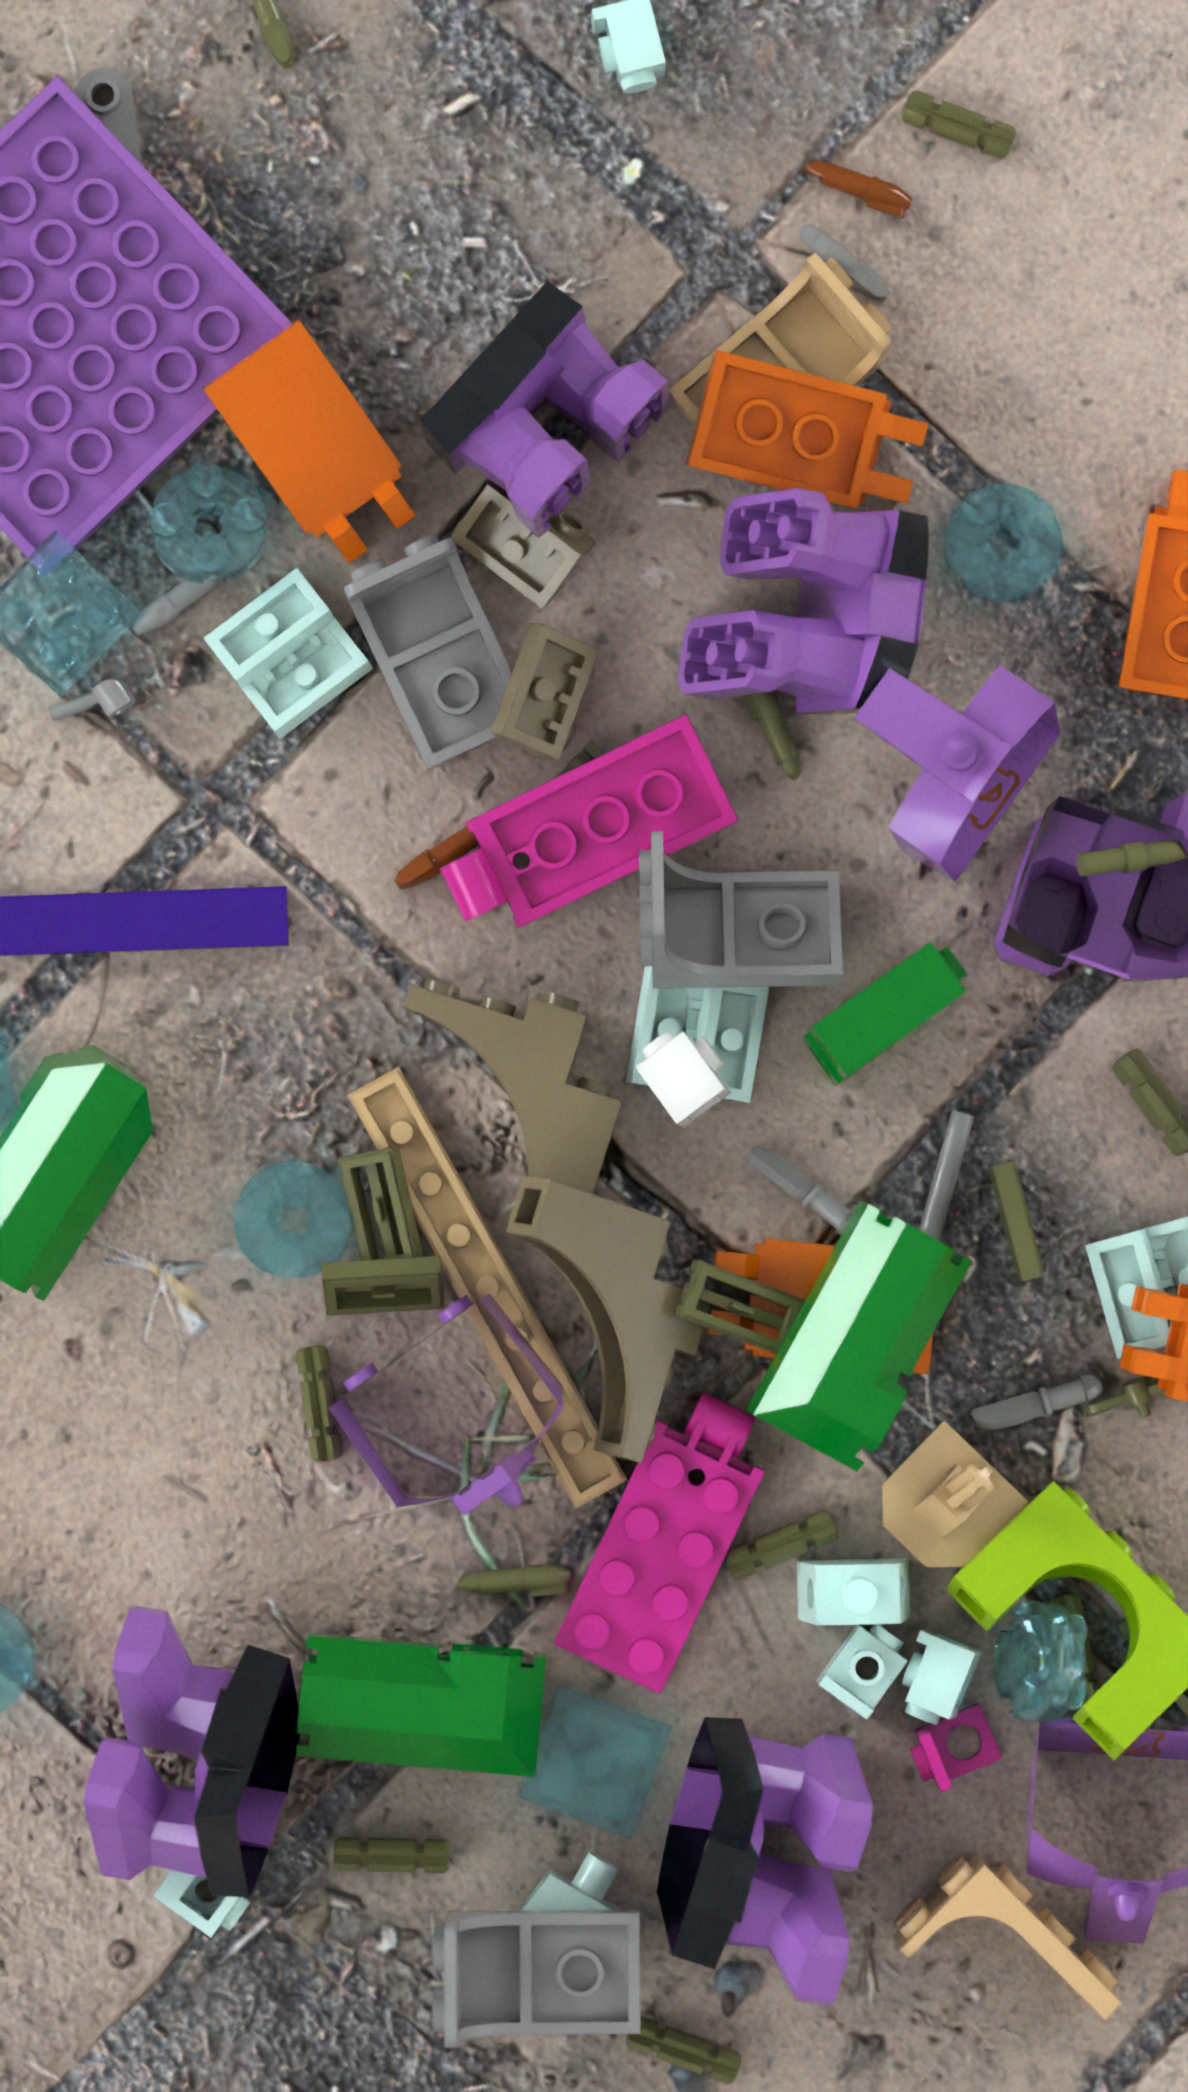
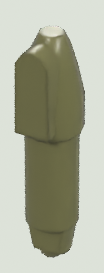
[252,0,294,69]
[743,690,802,780]
[458,1564,571,1597]

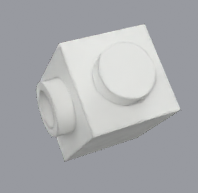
[635,1031,732,1128]

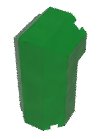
[0,1045,153,1301]
[746,1201,972,1472]
[296,1633,546,1777]

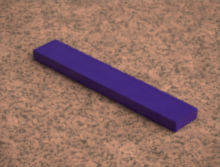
[0,886,289,957]

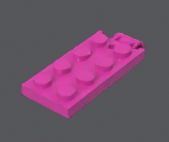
[439,714,739,928]
[553,1392,765,1694]

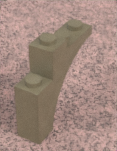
[403,978,622,1194]
[506,1175,711,1463]

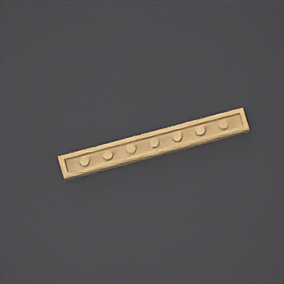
[348,1067,627,1508]

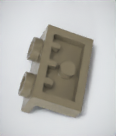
[451,481,596,609]
[491,623,599,760]

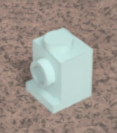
[592,0,666,94]
[816,1624,908,1720]
[902,1629,983,1725]
[153,1870,250,1938]

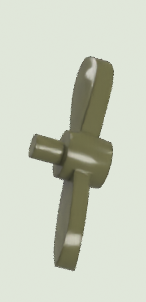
[1083,1377,1164,1418]

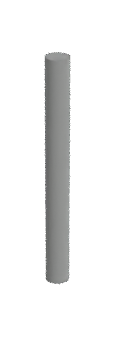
[919,1110,974,1241]

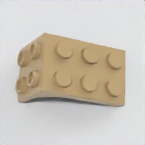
[668,253,892,482]
[893,1852,1122,2020]

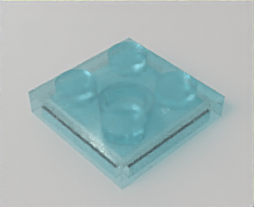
[0,530,143,698]
[519,1684,671,1839]

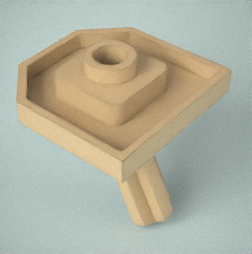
[882,1420,1030,1568]

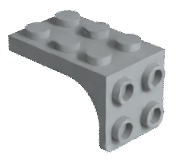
[344,534,512,771]
[639,831,843,988]
[432,1910,640,2048]

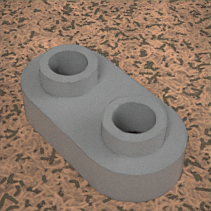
[75,68,141,162]

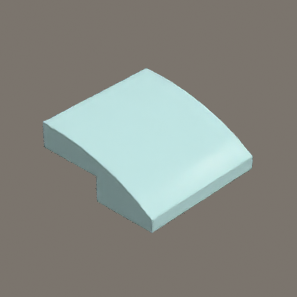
[203,568,373,739]
[626,966,769,1103]
[1085,1216,1188,1359]

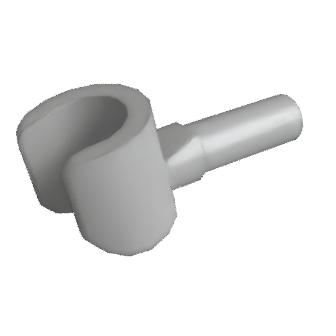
[49,679,136,721]

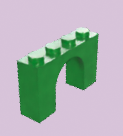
[801,942,968,1086]

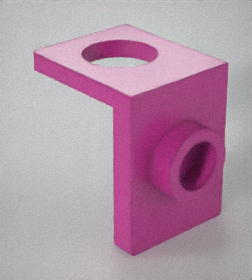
[910,1704,1001,1792]

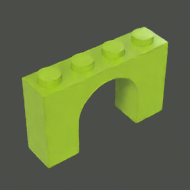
[945,1481,1188,1761]

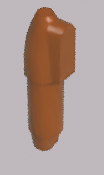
[805,160,912,219]
[395,826,479,889]

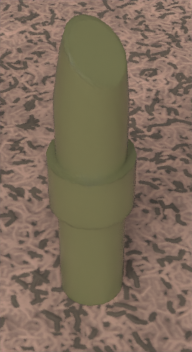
[1076,840,1188,877]

